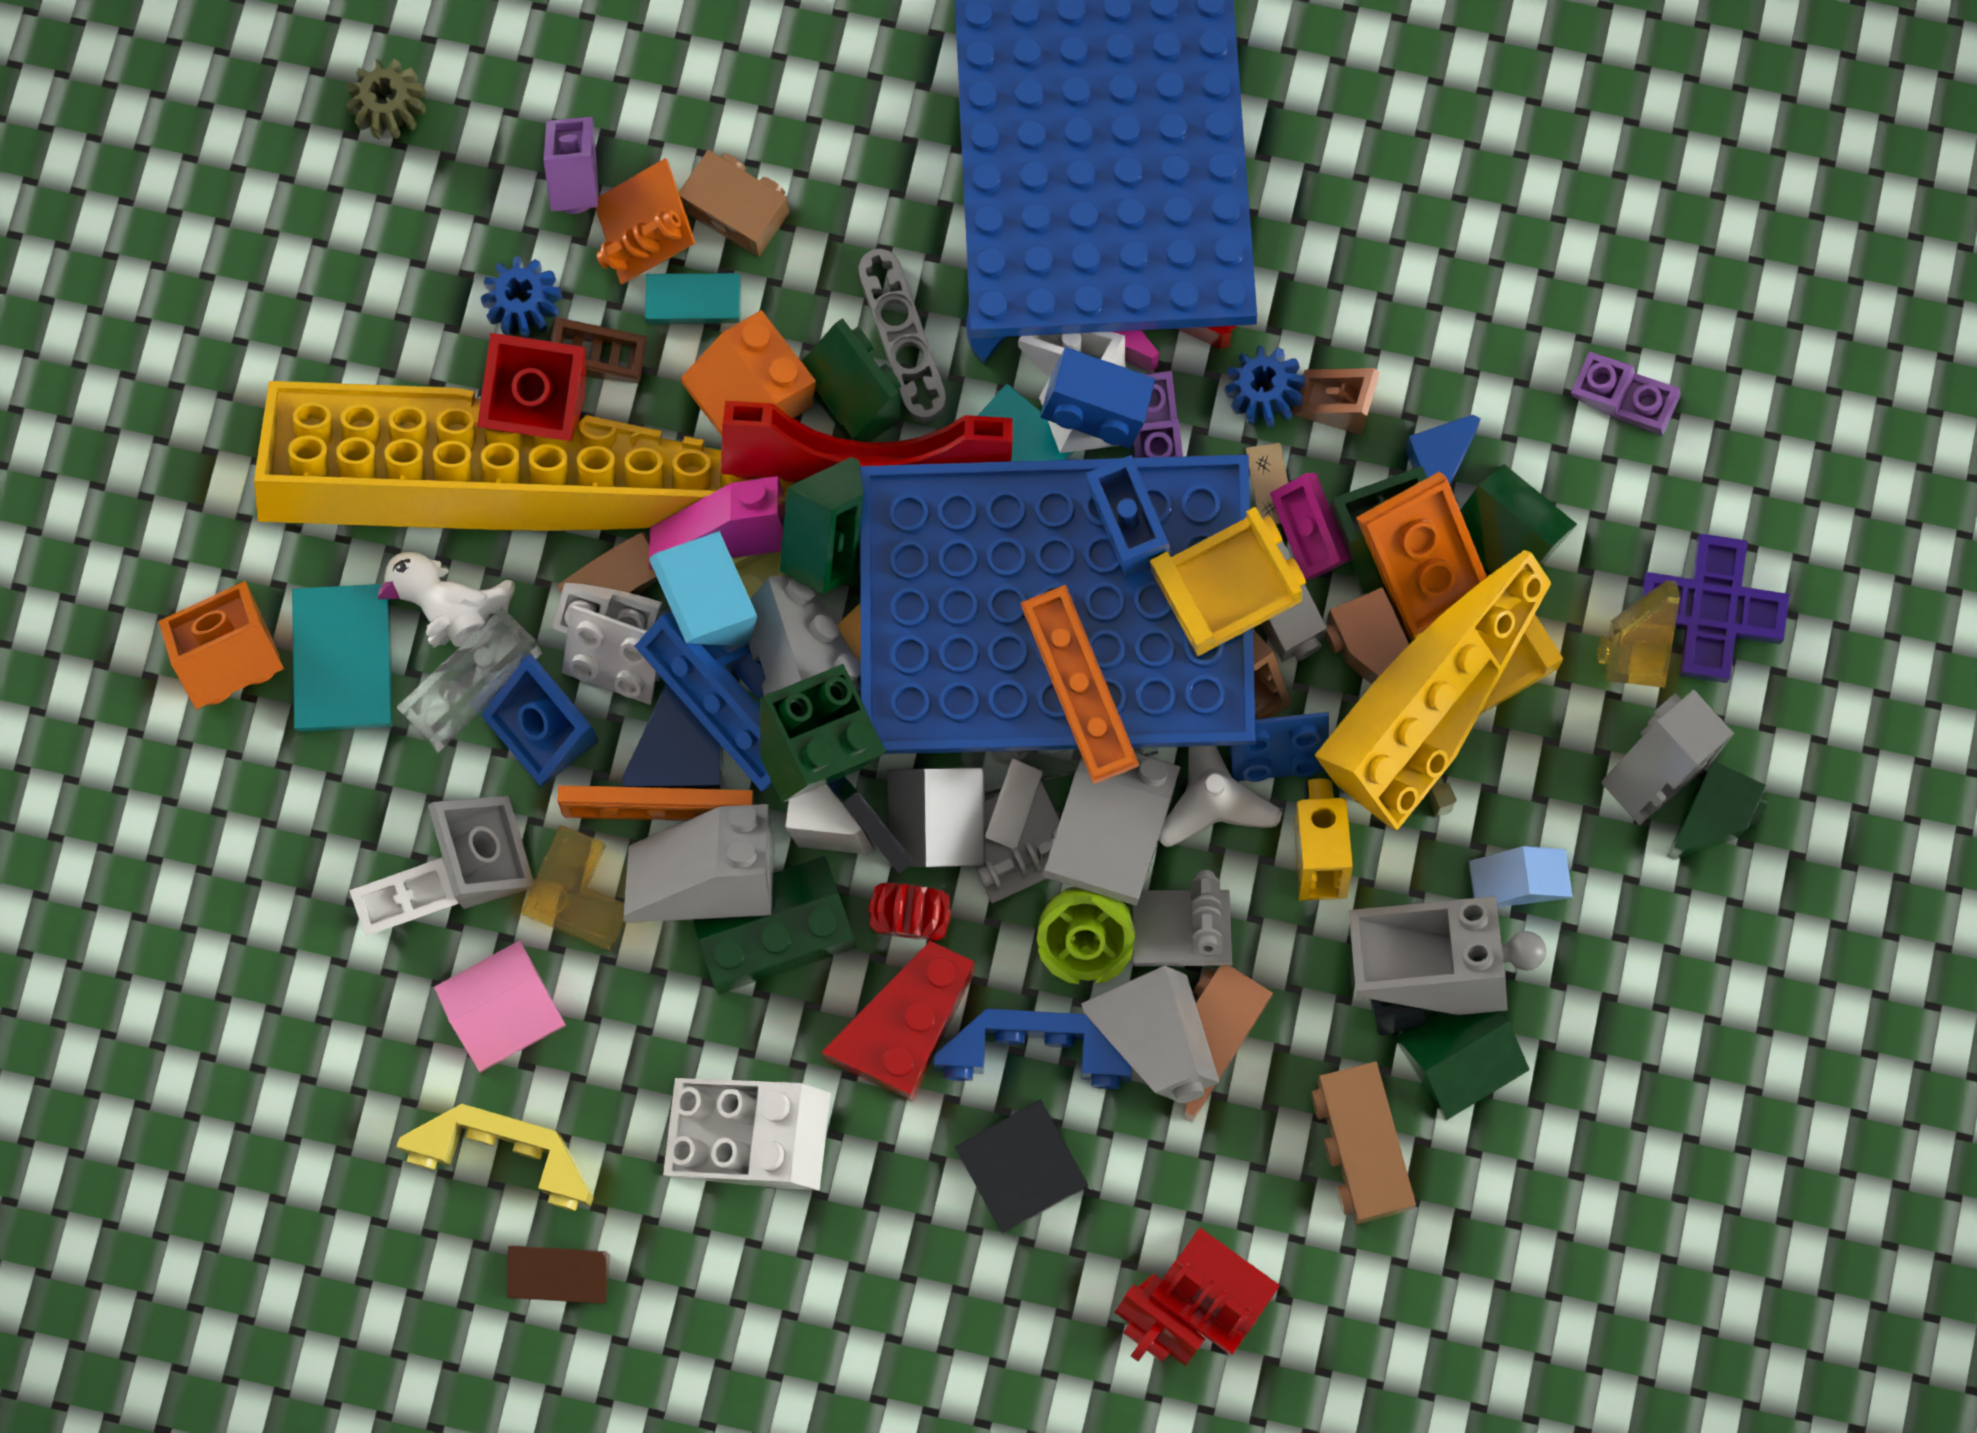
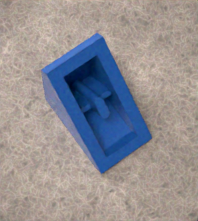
[1405,414,1481,486]

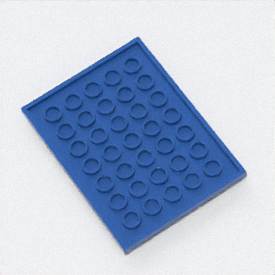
[955,0,1257,338]
[860,454,1256,754]

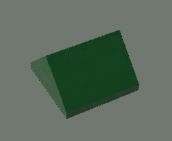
[1460,464,1577,575]
[1394,1011,1530,1121]

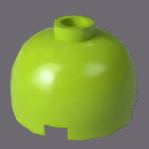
[1037,887,1135,985]

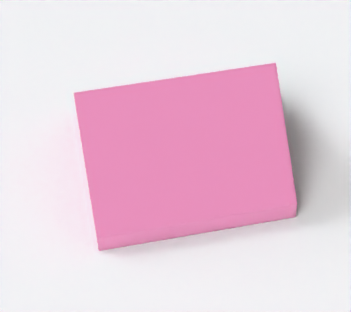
[434,940,566,1073]

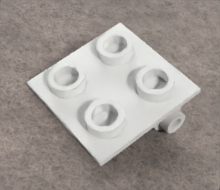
[562,605,662,705]

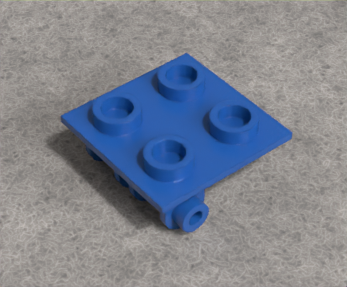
[1228,712,1329,782]

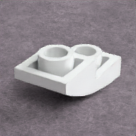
[551,583,662,634]

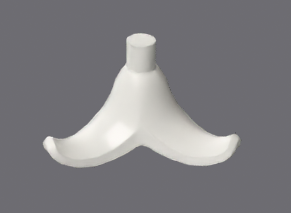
[1159,746,1282,847]

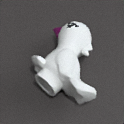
[378,552,515,648]

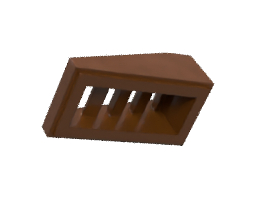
[548,317,647,383]

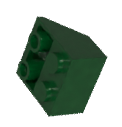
[801,318,903,443]
[780,457,863,594]
[1330,466,1427,596]
[760,664,886,803]

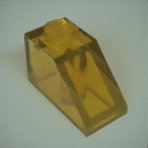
[1597,580,1680,688]

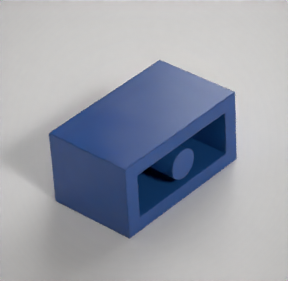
[1040,347,1155,449]
[1086,455,1171,577]

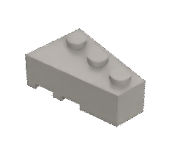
[1601,689,1734,826]

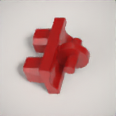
[1114,1274,1205,1366]

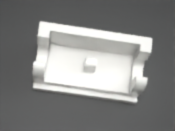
[349,857,459,937]

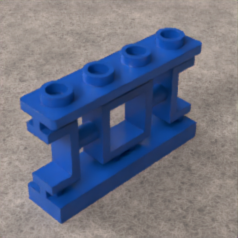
[634,611,773,792]

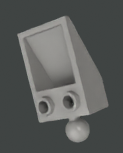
[1349,896,1546,1015]

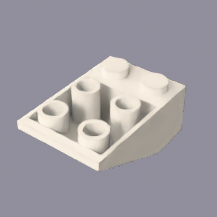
[663,1078,831,1190]

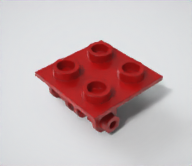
[1150,1227,1281,1356]

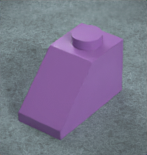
[543,117,599,214]

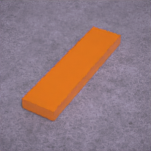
[1020,585,1139,785]
[557,785,755,821]

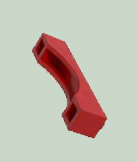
[721,400,1013,482]

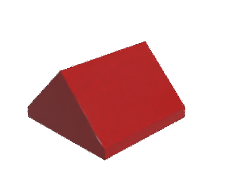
[477,333,586,441]

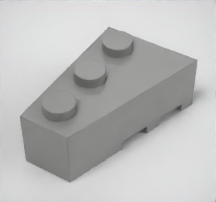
[748,575,861,699]

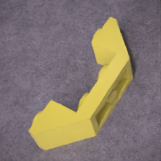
[397,1104,594,1211]

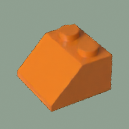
[681,310,816,436]
[158,581,284,710]

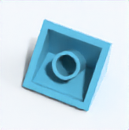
[649,531,757,646]

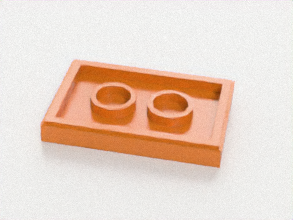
[1356,471,1487,640]

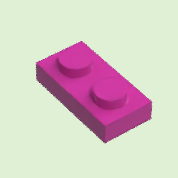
[1270,473,1350,580]

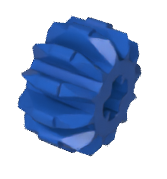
[481,256,562,338]
[1224,345,1306,428]

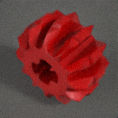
[868,883,951,941]

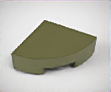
[1426,777,1457,818]

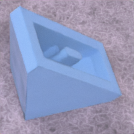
[1468,846,1573,907]

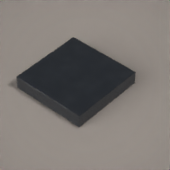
[827,776,912,874]
[955,1099,1089,1235]

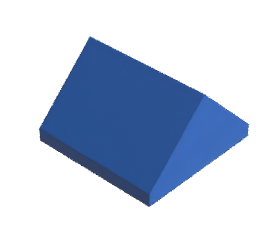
[481,654,599,787]

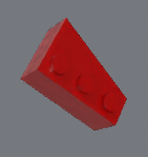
[821,941,975,1102]

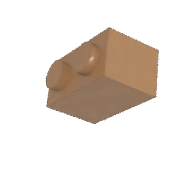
[679,149,790,257]

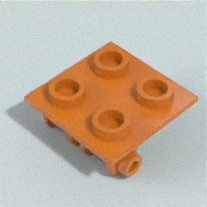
[595,158,695,284]

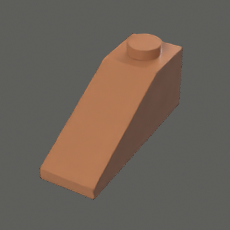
[1325,587,1409,685]
[1184,965,1273,1122]

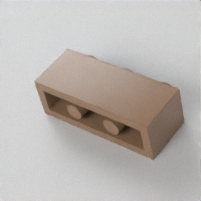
[1311,1061,1416,1225]

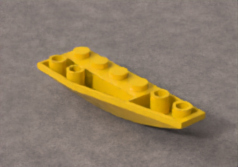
[1314,550,1551,831]

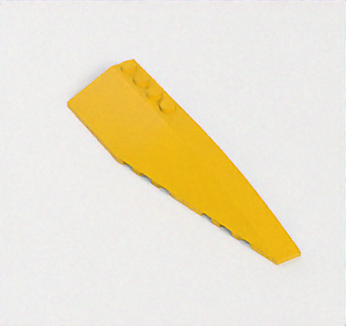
[254,381,797,531]

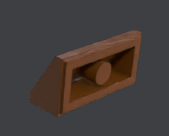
[507,1246,610,1304]

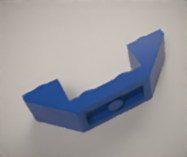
[934,1009,1132,1089]

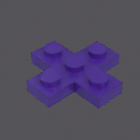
[1638,533,1790,683]

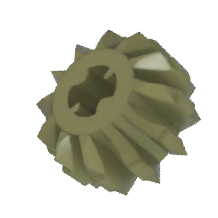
[346,58,426,140]

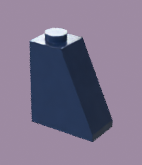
[622,683,723,789]

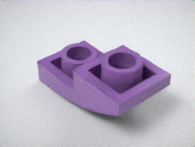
[1571,351,1681,436]
[1133,370,1183,458]

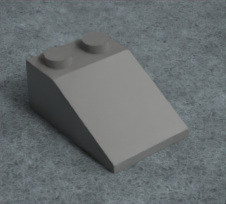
[1042,753,1181,906]
[624,804,774,923]

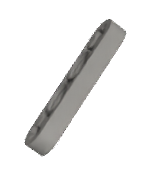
[858,249,946,424]

